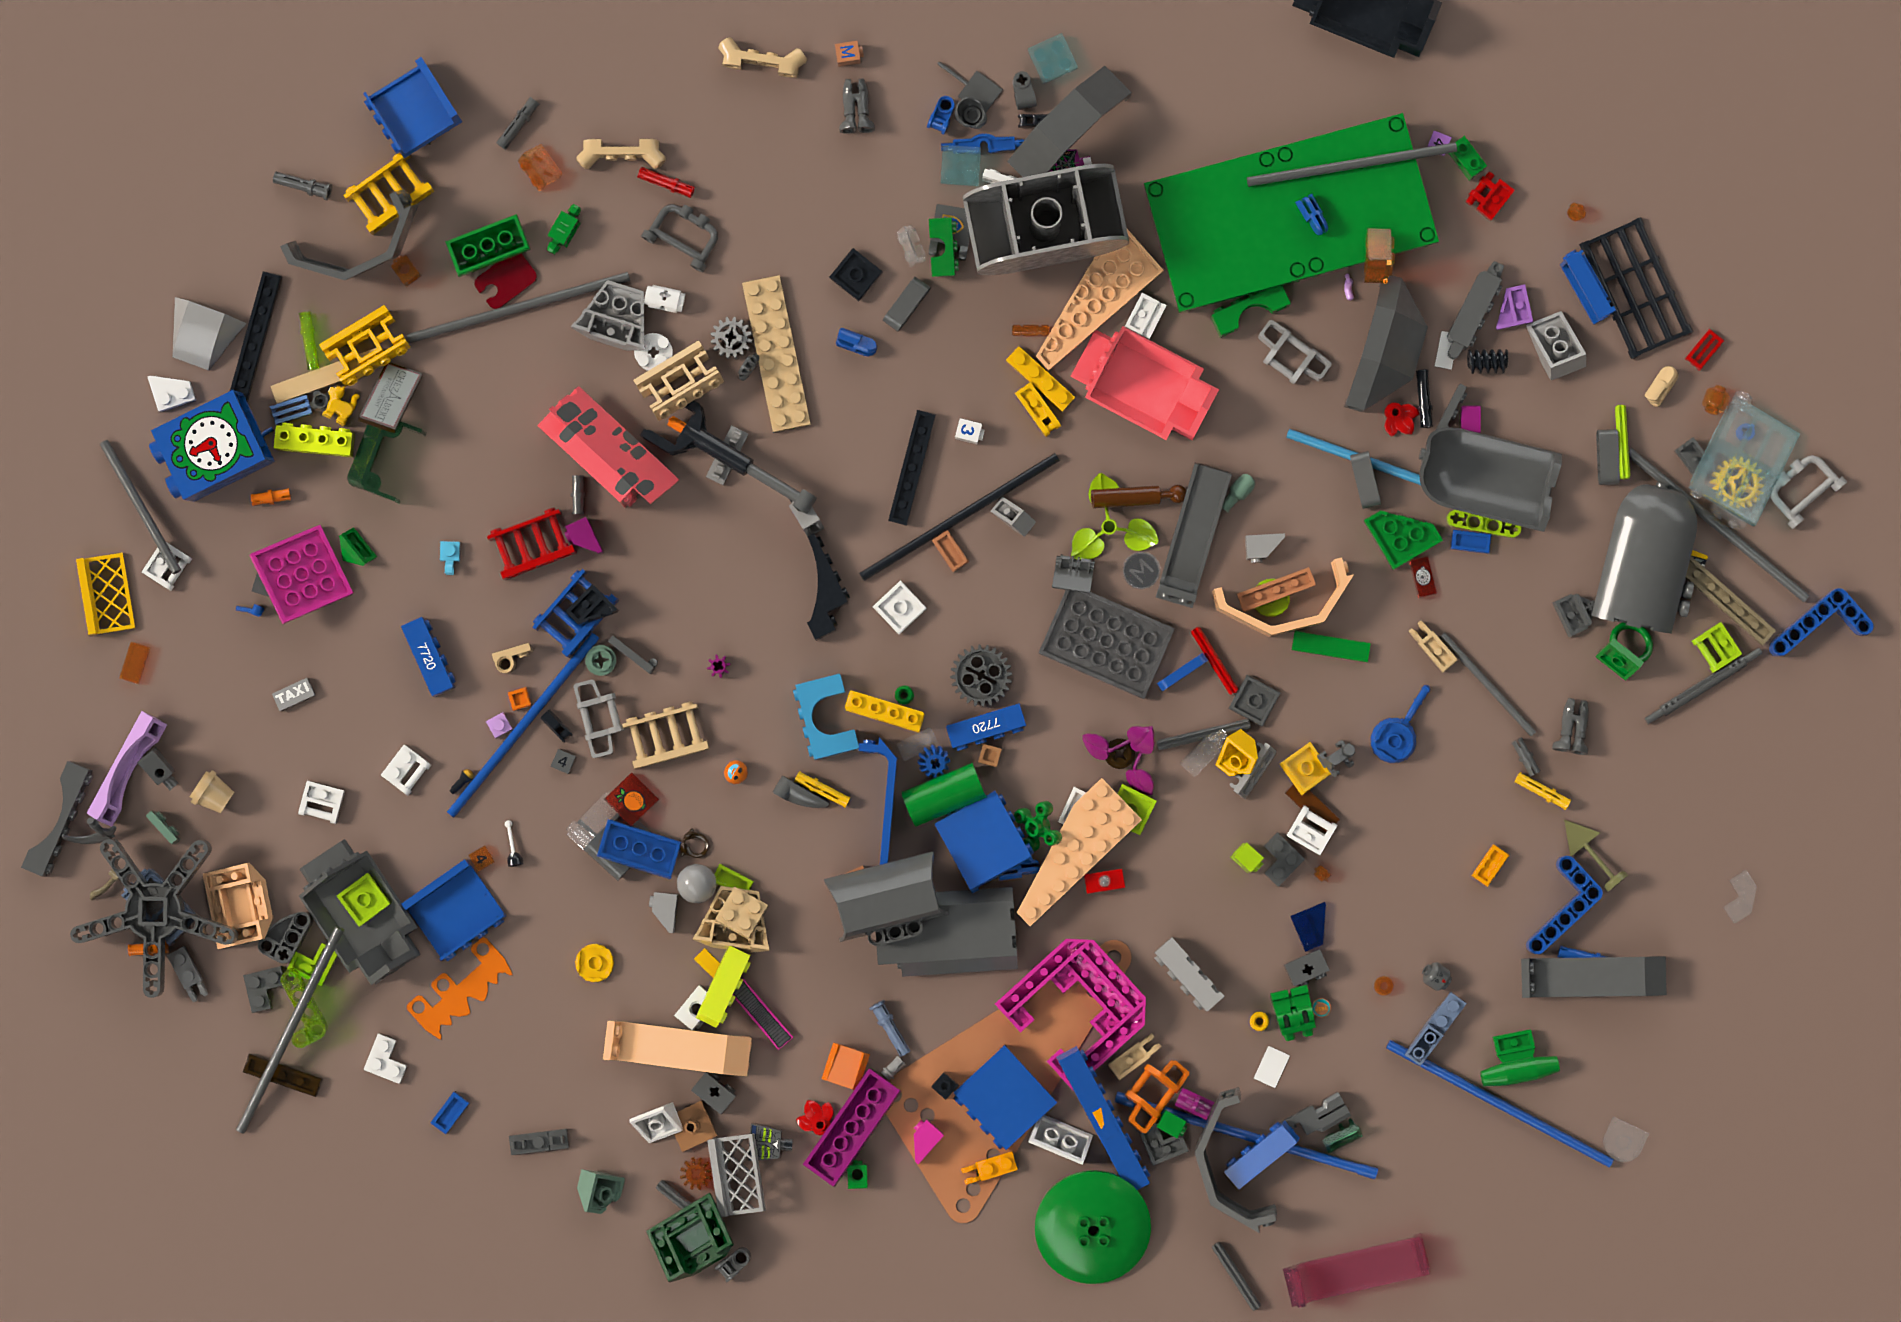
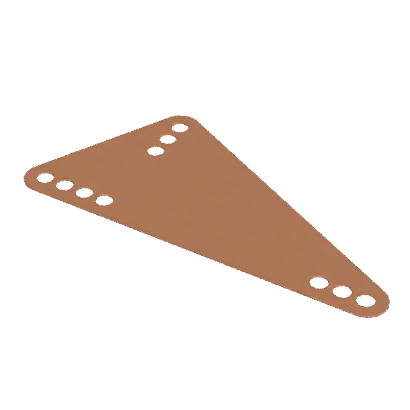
[886,940,1131,1223]

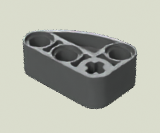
[258,912,313,964]

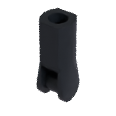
[1018,114,1048,128]
[540,709,573,743]

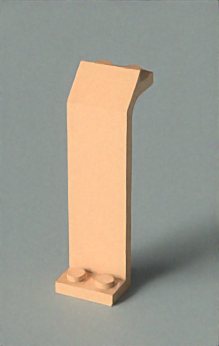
[603,1021,752,1076]

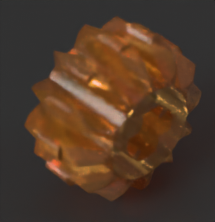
[680,1157,712,1190]

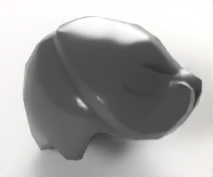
[955,97,987,129]

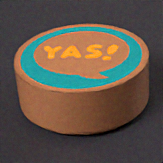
[1311,998,1331,1018]

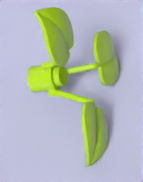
[1071,473,1158,560]

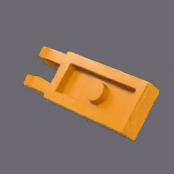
[961,1151,1018,1184]

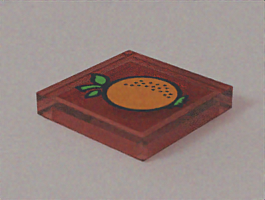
[604,772,659,826]

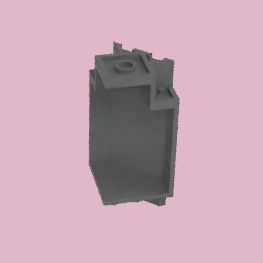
[299,839,421,985]

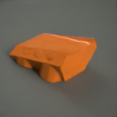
[822,1042,870,1090]

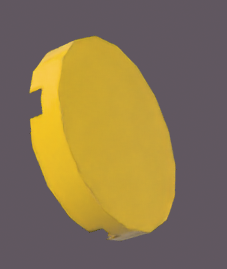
[575,944,614,982]

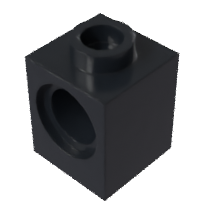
[931,1072,959,1100]

